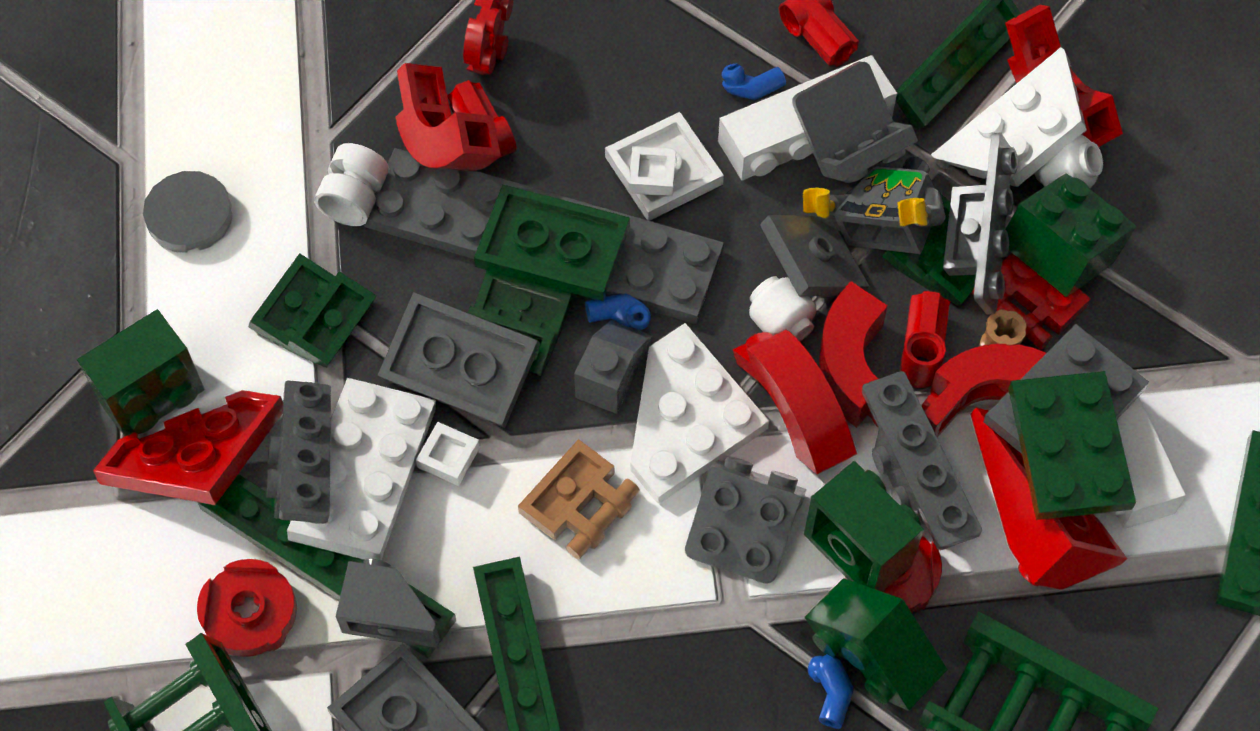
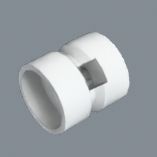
[314,143,389,226]

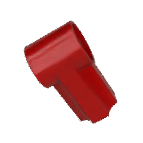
[779,0,859,67]
[447,80,517,158]
[899,291,950,388]

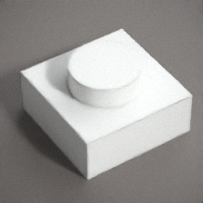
[629,146,676,196]
[416,422,480,486]

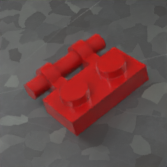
[972,253,1091,350]

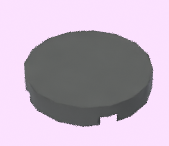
[143,171,232,252]

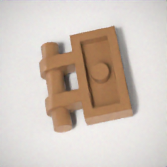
[518,439,640,559]

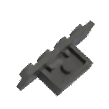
[943,133,1018,314]
[862,371,982,550]
[266,380,331,524]

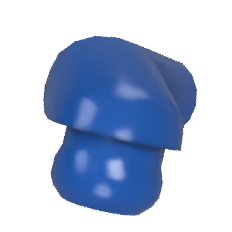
[722,64,786,100]
[585,293,651,331]
[808,654,854,729]

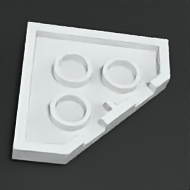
[630,323,769,504]

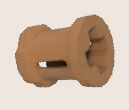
[979,310,1026,346]

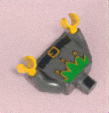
[803,156,945,254]

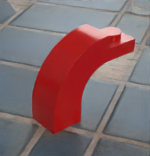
[1005,5,1123,147]
[395,63,501,171]
[819,281,888,428]
[732,329,857,474]
[921,344,1046,438]

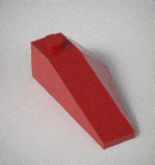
[970,407,1127,590]

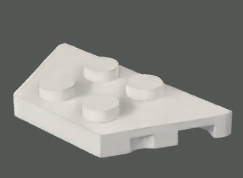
[931,47,1086,187]

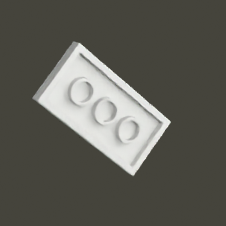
[287,378,436,560]

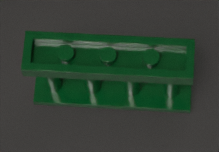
[919,611,1159,731]
[103,633,272,731]

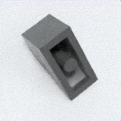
[574,320,652,414]
[335,559,440,648]

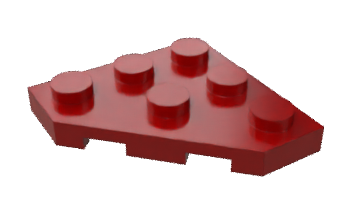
[93,390,283,505]

